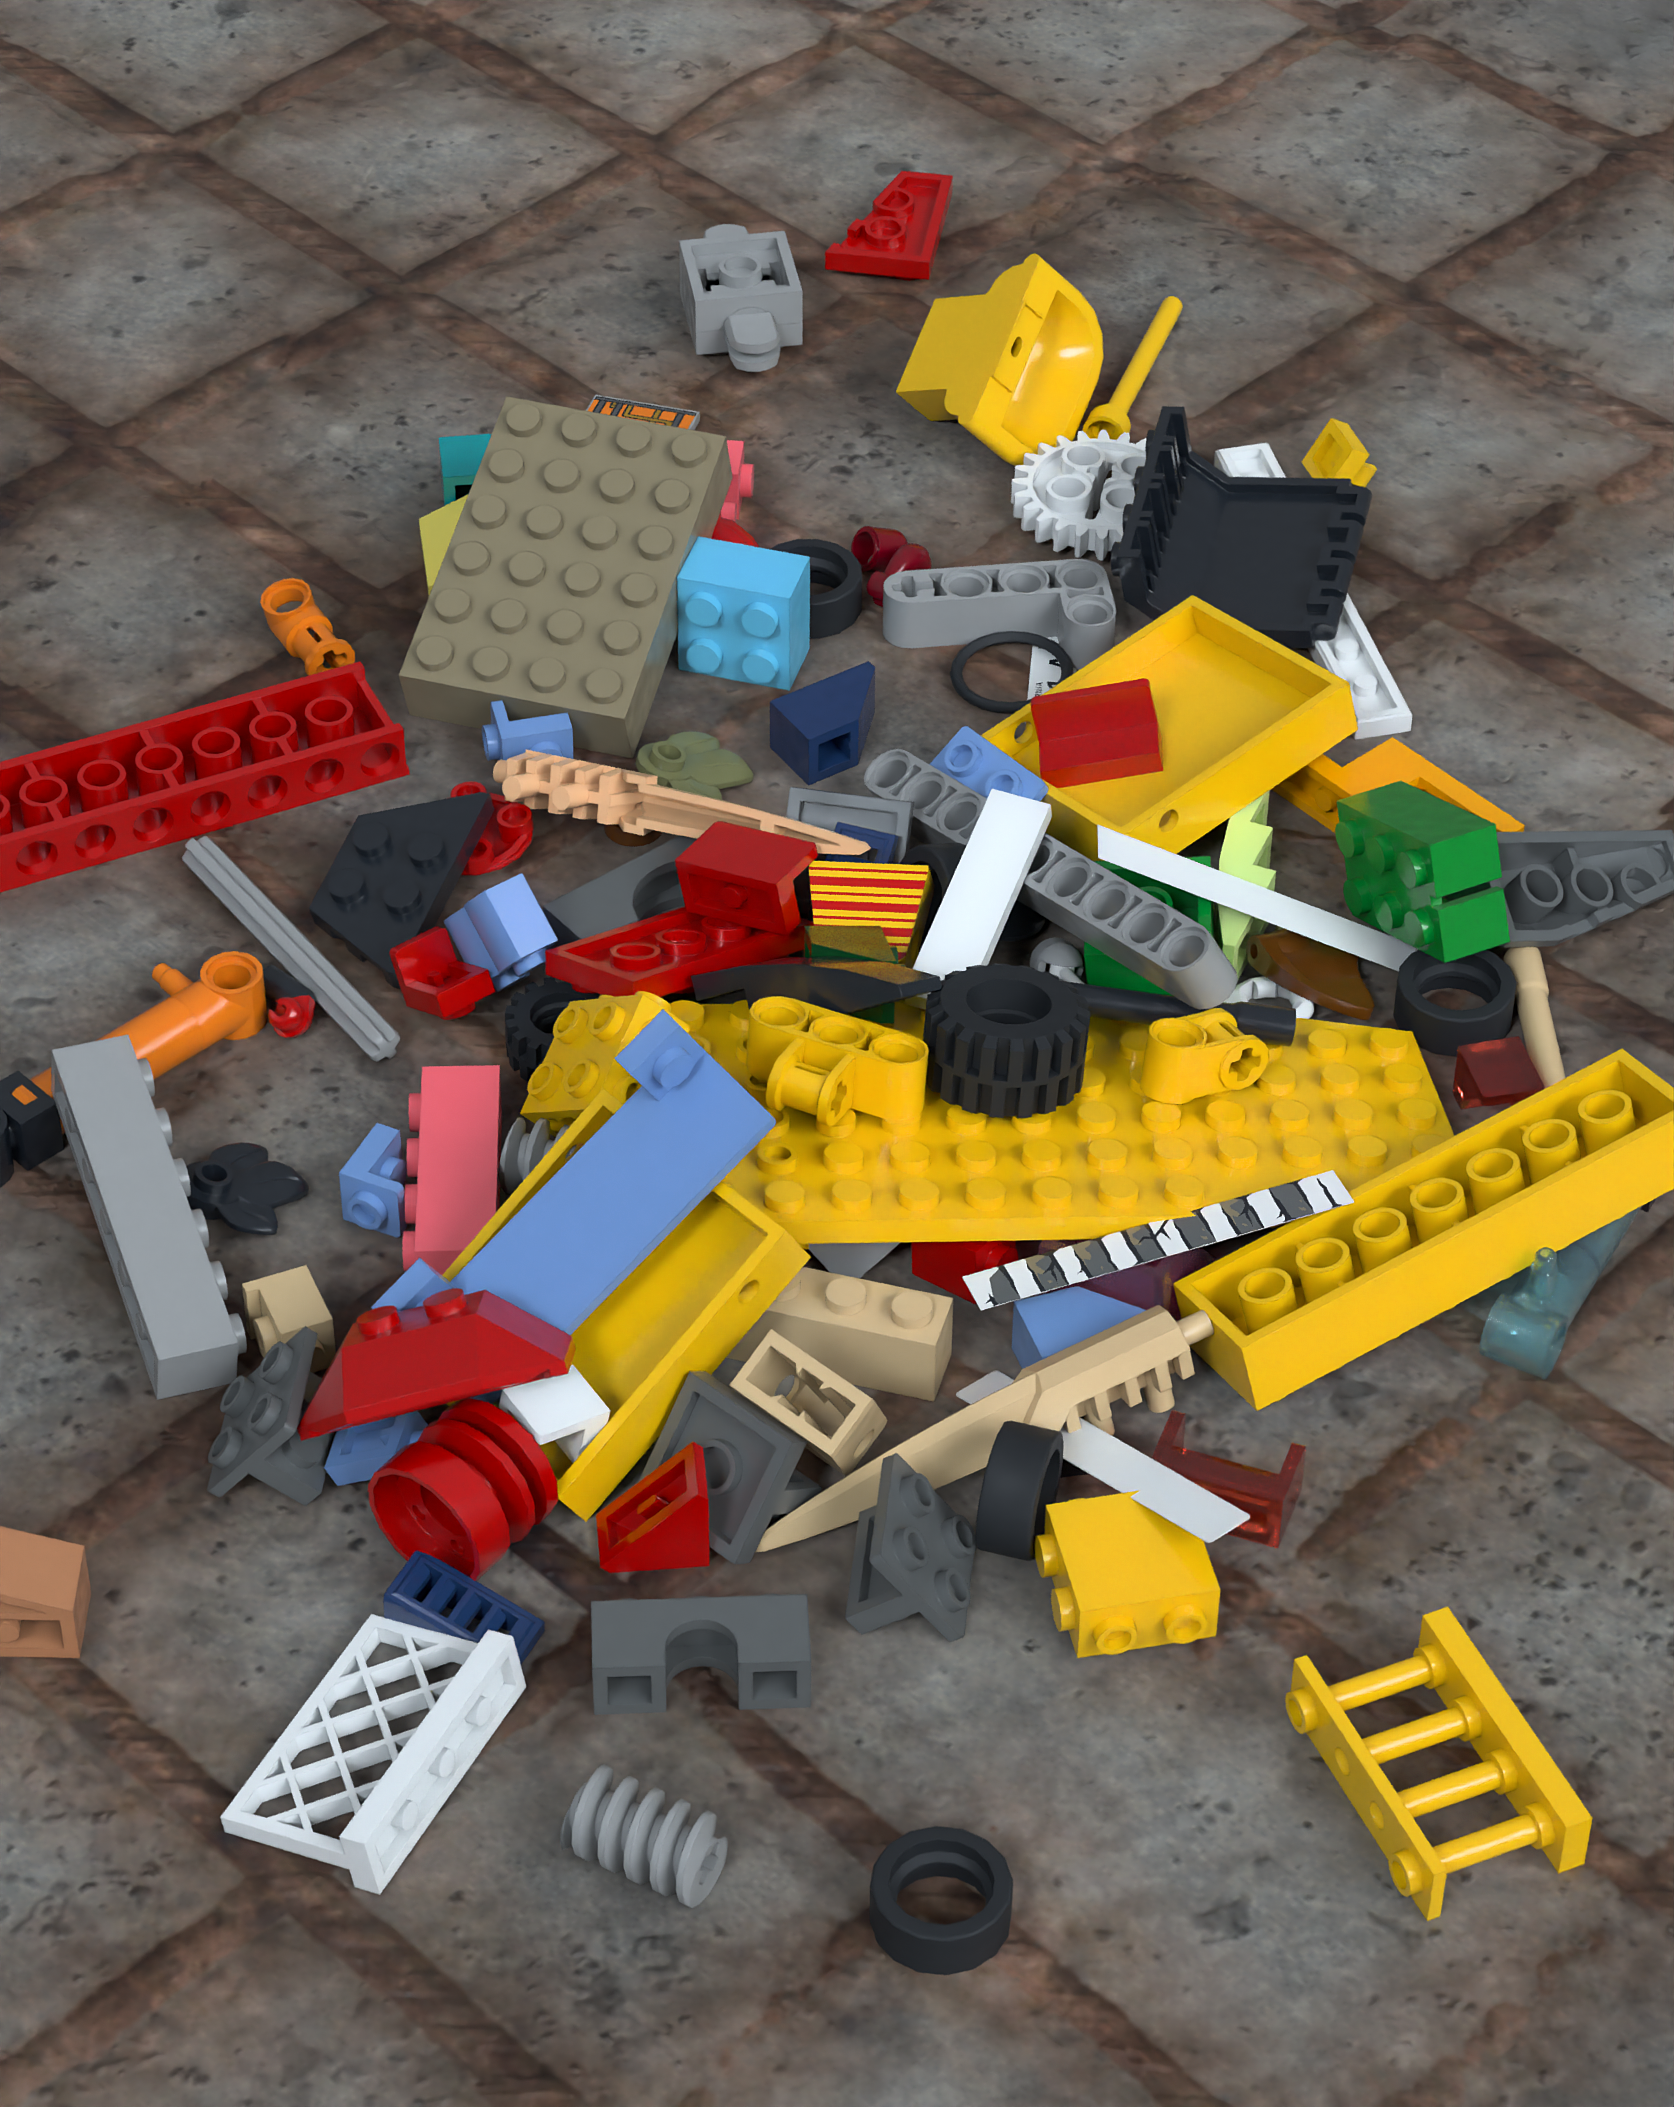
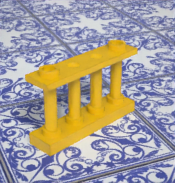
[1285,1607,1592,1921]

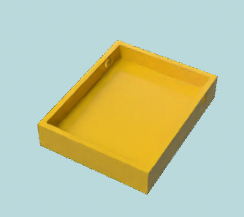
[981,595,1358,861]
[442,1089,811,1522]

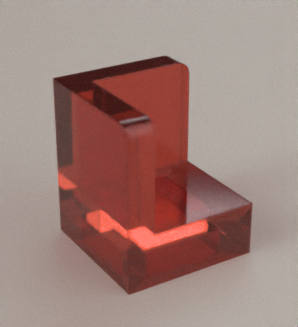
[1452,1036,1545,1110]

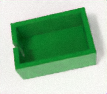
[1335,781,1510,963]

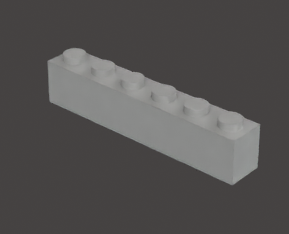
[51,1035,247,1400]

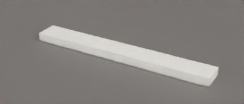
[1214,443,1412,740]

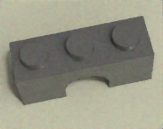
[591,1594,811,1715]

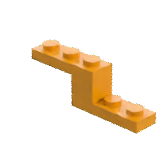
[1271,737,1525,833]

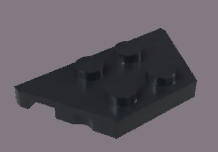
[309,792,495,989]

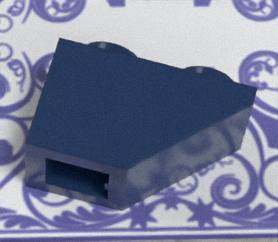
[770,661,875,786]

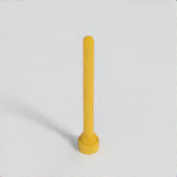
[1082,296,1182,440]

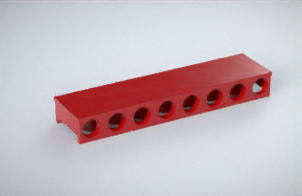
[0,661,410,893]

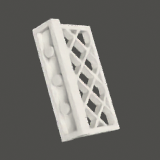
[220,1614,526,1895]

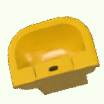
[896,253,1104,467]

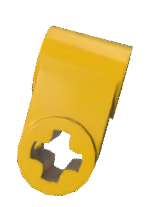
[1140,1008,1269,1104]

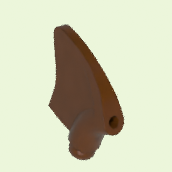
[1246,925,1375,1020]

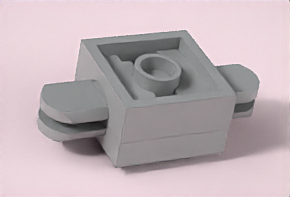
[679,224,803,372]

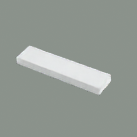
[904,789,1052,1010]

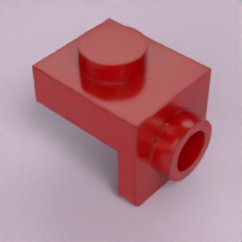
[389,926,495,1020]

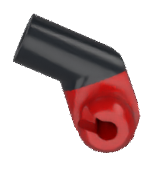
[263,965,316,1038]

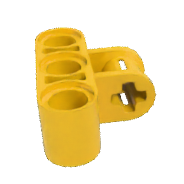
[746,996,929,1127]

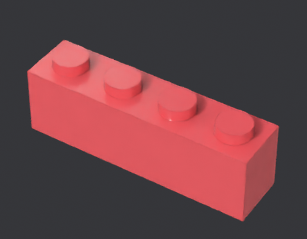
[402,1065,502,1275]

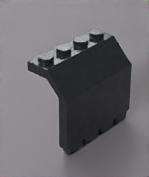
[1111,406,1372,648]

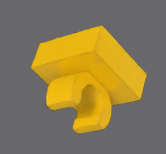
[1301,418,1377,487]

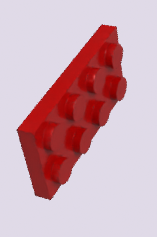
[545,907,814,997]

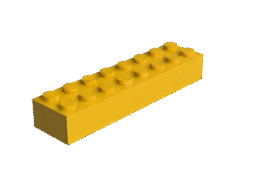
[1173,1048,1674,1411]

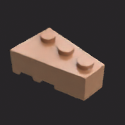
[0,1526,91,1658]

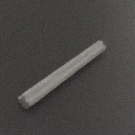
[182,836,400,1062]

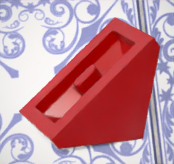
[596,1442,710,1573]

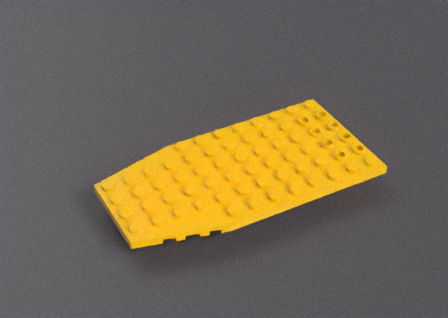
[670,1000,1454,1249]

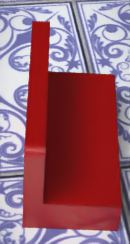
[1031,678,1163,788]
[675,821,818,936]

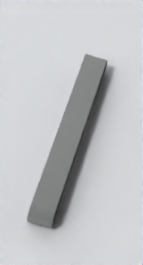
[864,749,1238,1010]

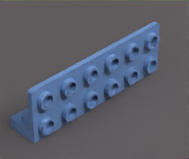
[371,1009,776,1408]

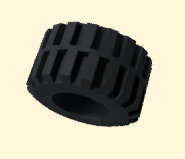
[923,964,1090,1118]

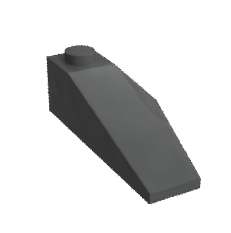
[1445,830,1674,948]

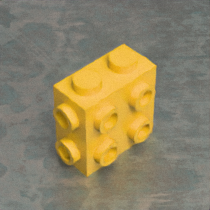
[520,991,691,1145]
[1034,1490,1220,1658]

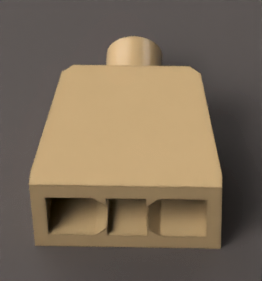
[729,1329,888,1476]

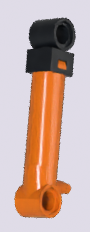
[0,951,268,1187]

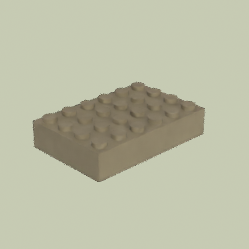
[399,396,733,759]

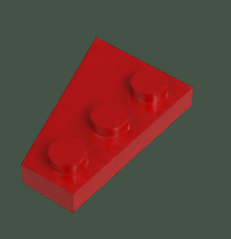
[825,171,953,280]

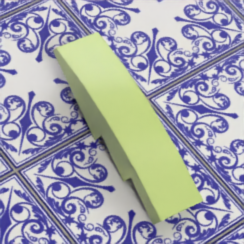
[1215,790,1276,979]

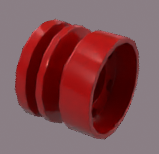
[368,1398,558,1581]

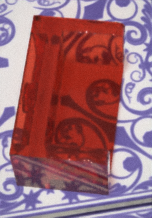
[1151,1410,1306,1549]

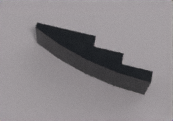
[691,956,942,1015]

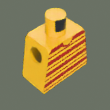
[809,861,934,969]

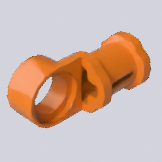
[260,578,355,676]

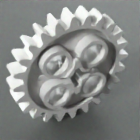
[1011,430,1146,560]

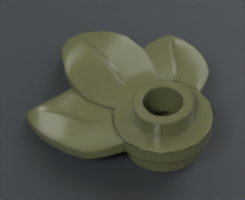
[635,731,754,800]

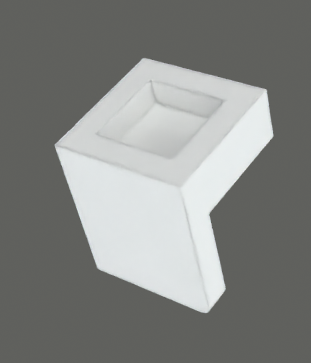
[499,1364,610,1463]

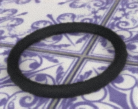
[950,631,1074,714]

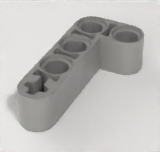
[883,559,1116,670]

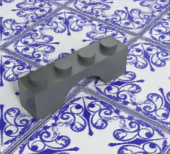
[543,836,696,950]

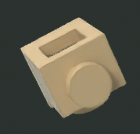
[242,1265,336,1373]

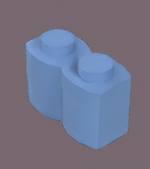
[444,873,558,992]

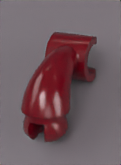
[866,543,932,607]

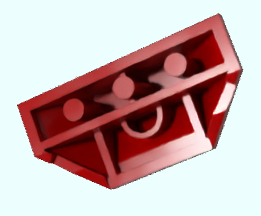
[297,1288,576,1441]

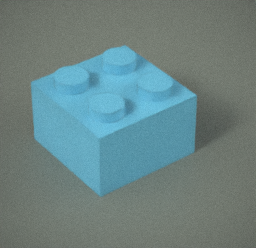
[677,536,810,691]

